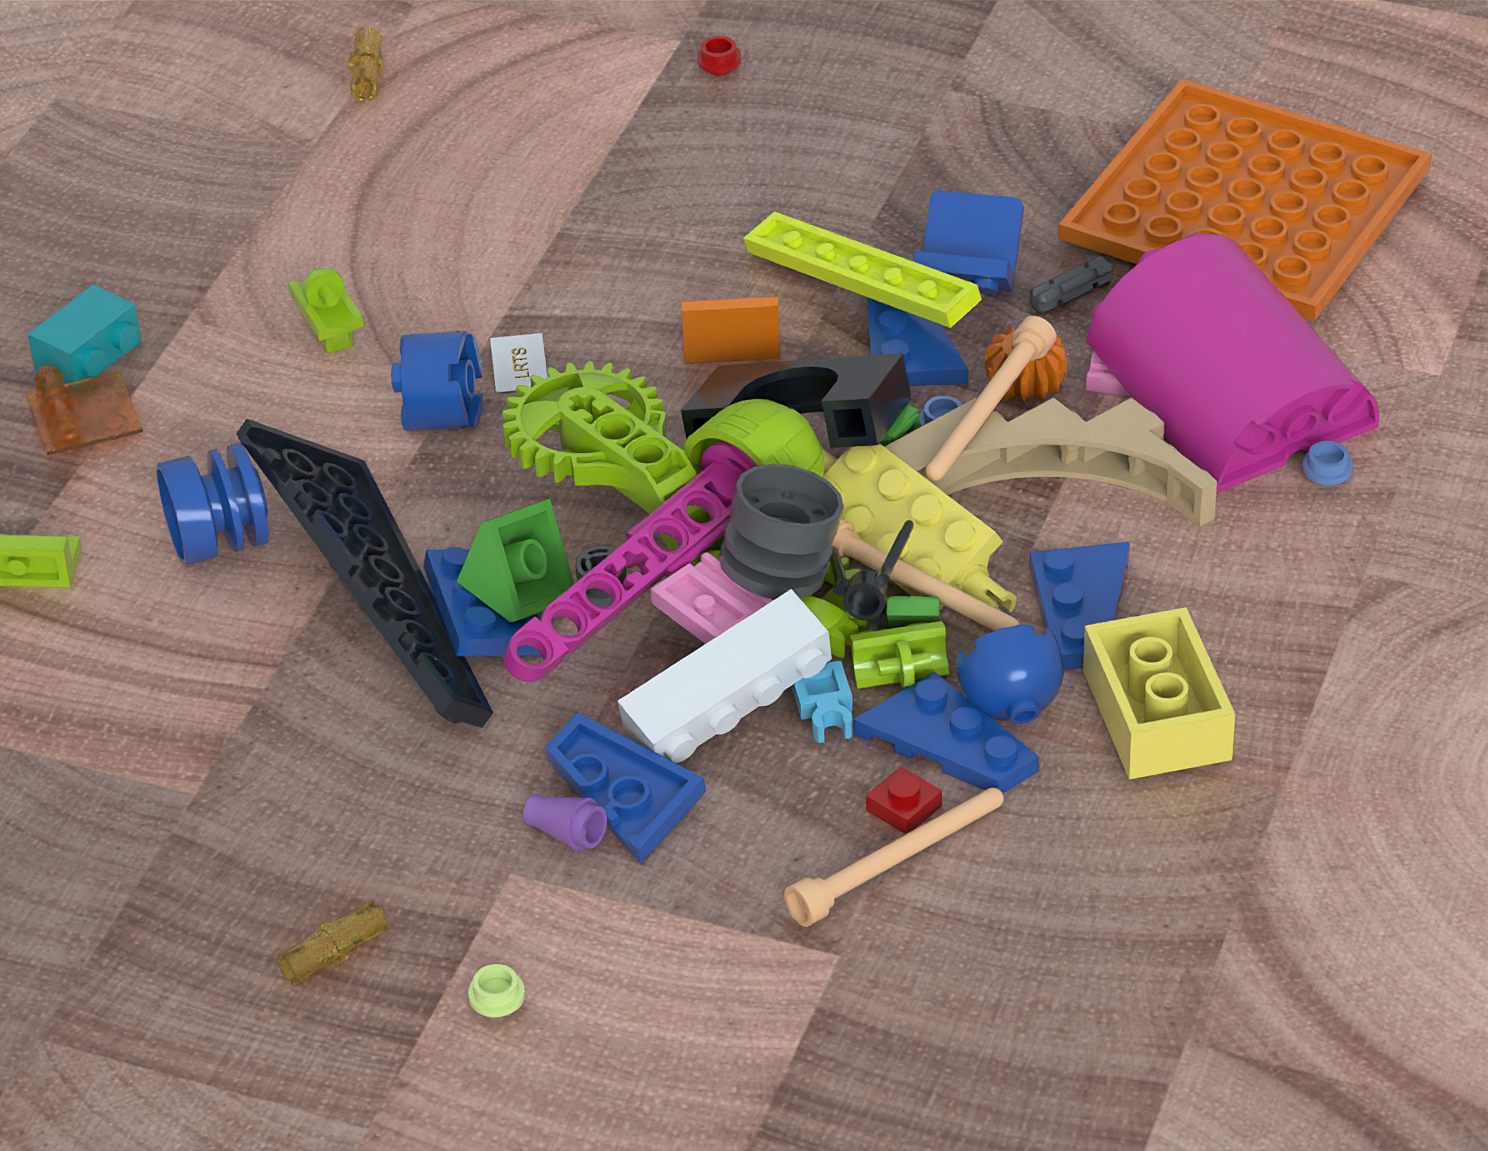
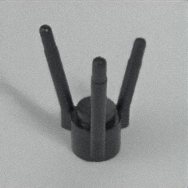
[830,520,914,625]

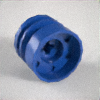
[156,442,269,566]

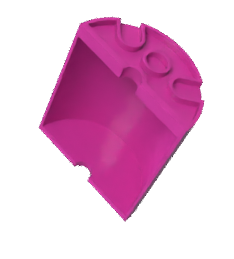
[1086,233,1379,494]

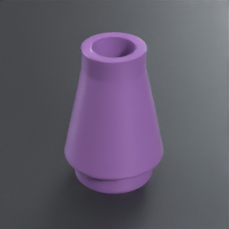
[523,794,607,851]

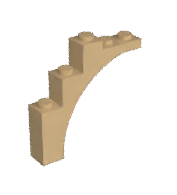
[884,398,1217,527]

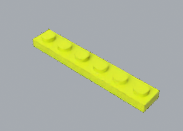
[743,211,982,328]

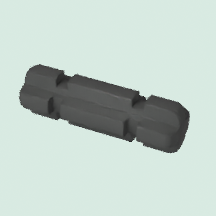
[1029,256,1113,314]

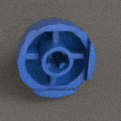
[955,625,1064,724]

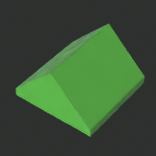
[457,499,574,622]

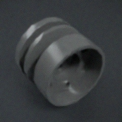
[719,464,844,598]

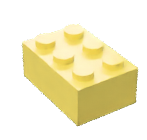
[1083,607,1235,780]

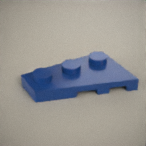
[1029,542,1130,670]

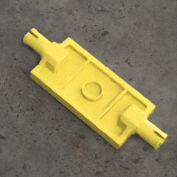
[821,443,1017,612]

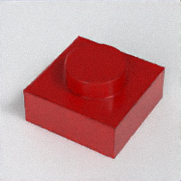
[866,766,942,834]

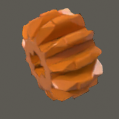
[984,327,1067,403]

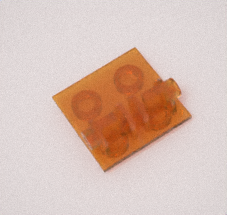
[26,365,143,456]

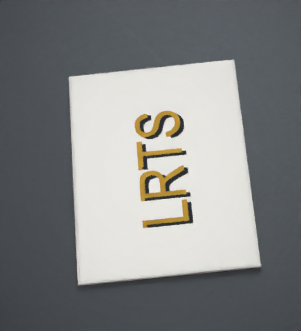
[490,333,548,393]

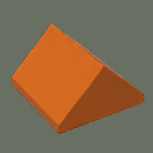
[681,296,780,364]

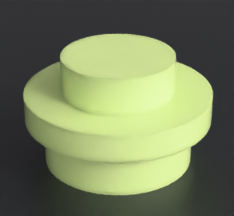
[468,964,525,1017]

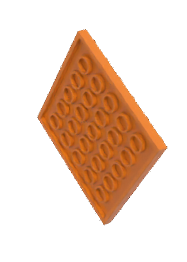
[1058,79,1432,321]

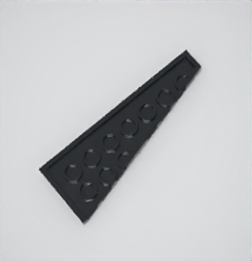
[236,419,493,728]

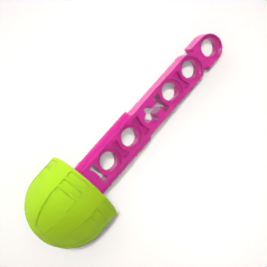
[503,399,824,682]

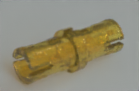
[349,27,384,101]
[277,900,389,985]

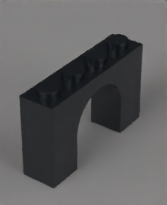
[681,353,911,448]

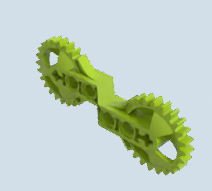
[502,361,867,658]

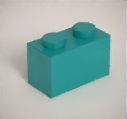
[28,284,141,391]

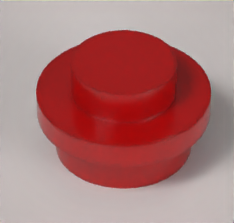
[697,36,741,76]

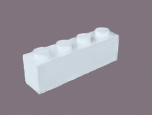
[618,589,832,763]

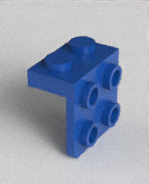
[913,190,1024,295]

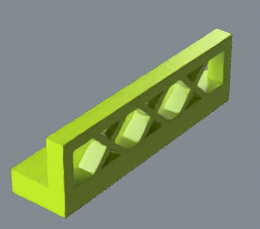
[0,534,82,588]

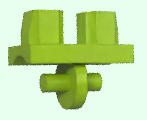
[288,268,364,353]
[850,621,949,689]

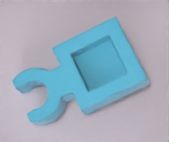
[791,660,853,743]

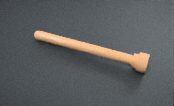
[926,316,1057,481]
[831,519,1019,631]
[784,788,1004,927]

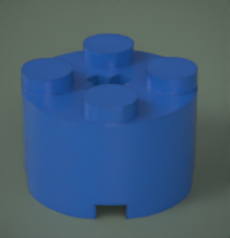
[391,331,483,431]

